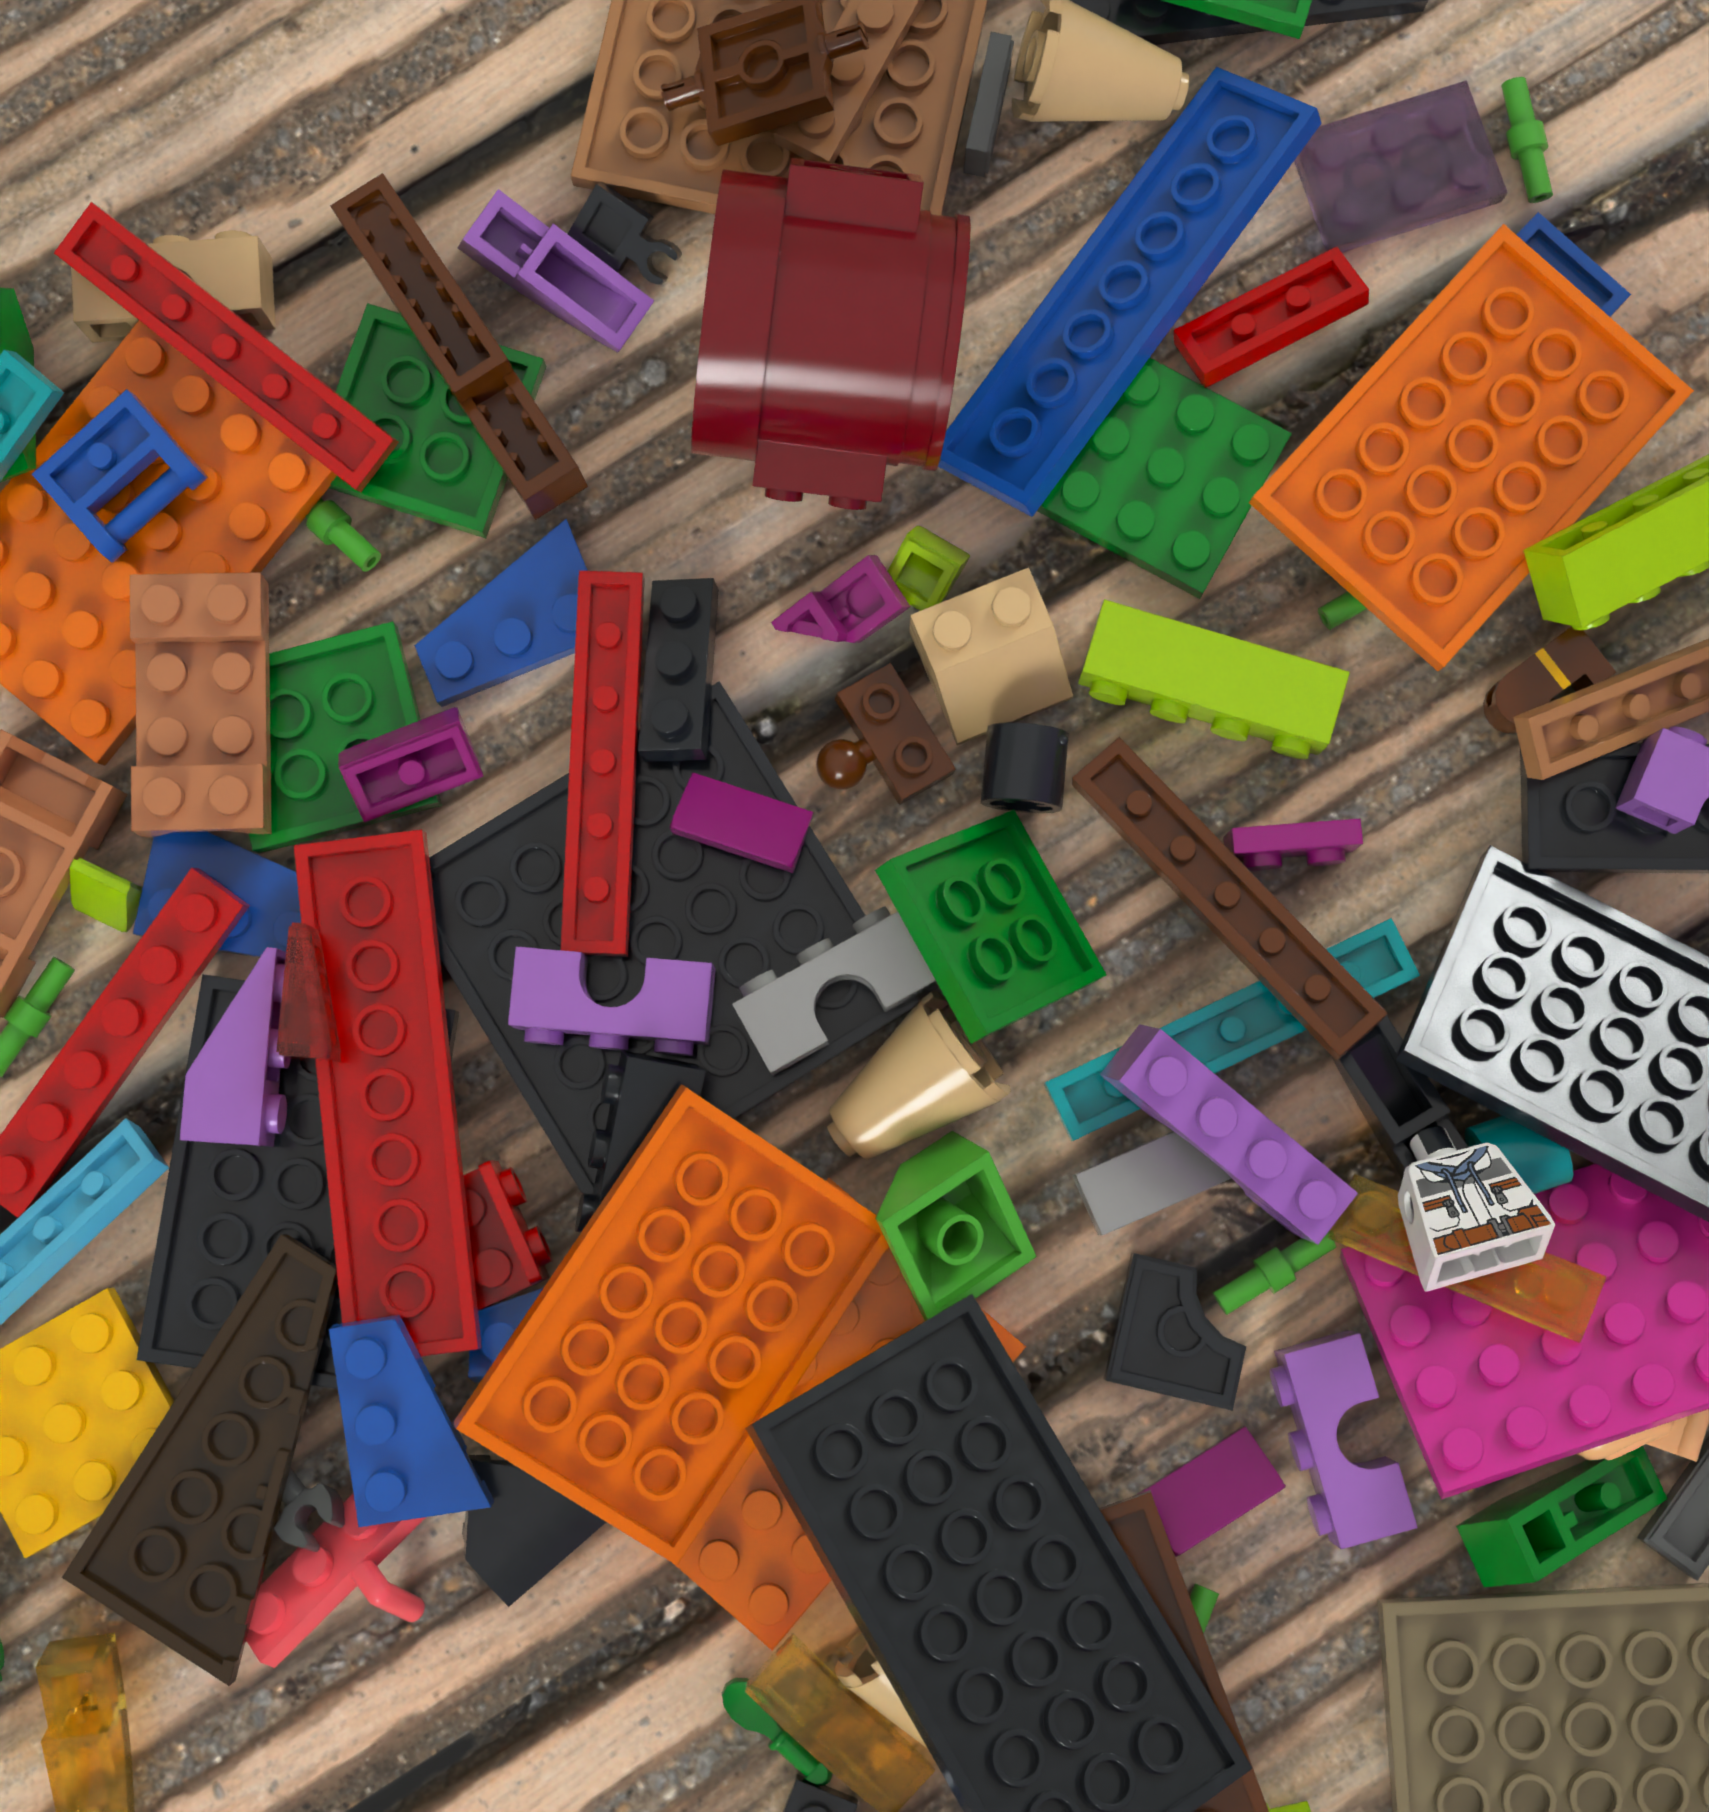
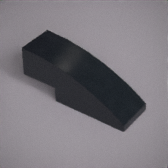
[1331,1015,1468,1179]

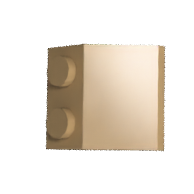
[909,567,1073,745]

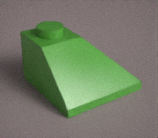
[875,1131,1037,1321]

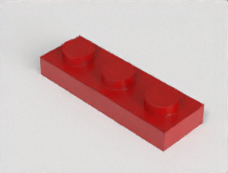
[1173,246,1369,388]

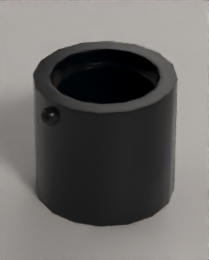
[980,722,1069,813]

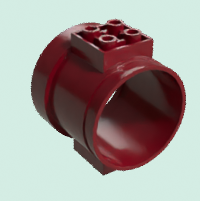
[691,158,971,510]

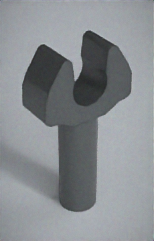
[274,1467,345,1552]

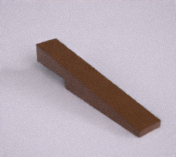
[330,173,588,520]

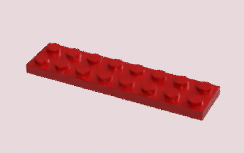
[294,829,482,1357]

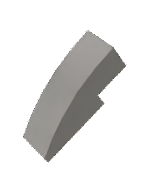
[1072,1131,1231,1235]

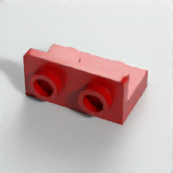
[463,1160,553,1310]

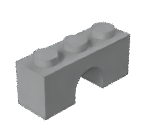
[732,906,937,1076]

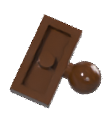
[816,663,956,805]

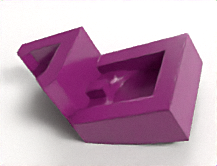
[771,555,911,643]

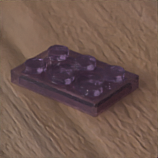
[1294,80,1508,252]

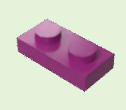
[1223,818,1363,871]

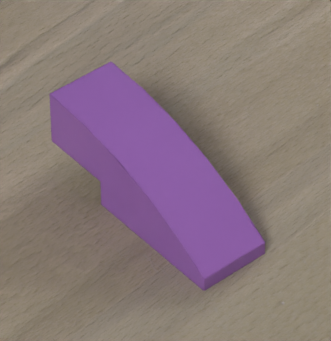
[457,189,654,353]

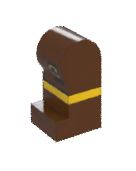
[1483,626,1617,734]

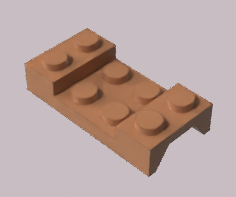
[130,572,272,837]
[0,729,128,1018]

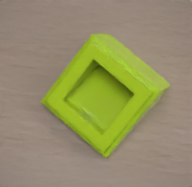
[888,526,970,611]
[69,857,143,932]

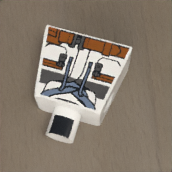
[1398,1126,1555,1292]

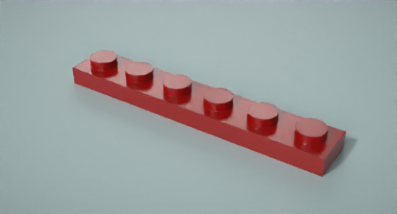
[54,202,399,492]
[560,570,645,957]
[0,868,250,1218]

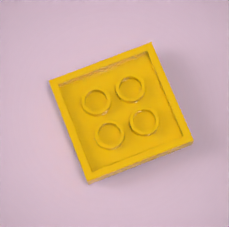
[0,1288,174,1558]

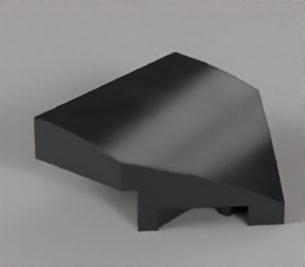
[462,1455,606,1607]

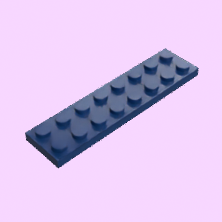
[938,66,1322,517]

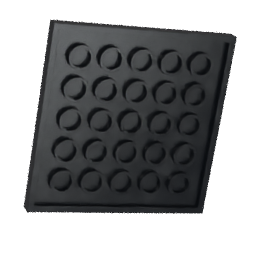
[429,681,919,1194]

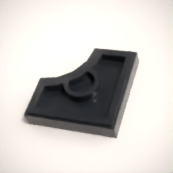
[1104,1253,1246,1411]

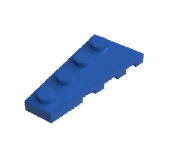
[133,831,306,966]

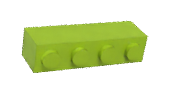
[1523,454,1709,630]
[1078,599,1350,759]

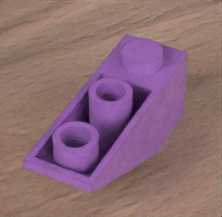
[180,947,298,1147]

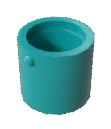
[1465,1116,1574,1194]

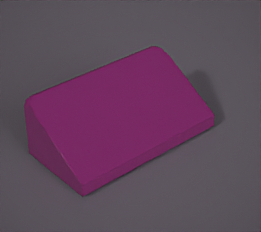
[338,707,483,823]
[669,772,814,873]
[1136,1426,1286,1557]

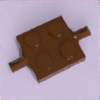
[661,0,869,146]

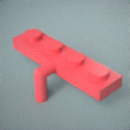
[246,1493,426,1668]

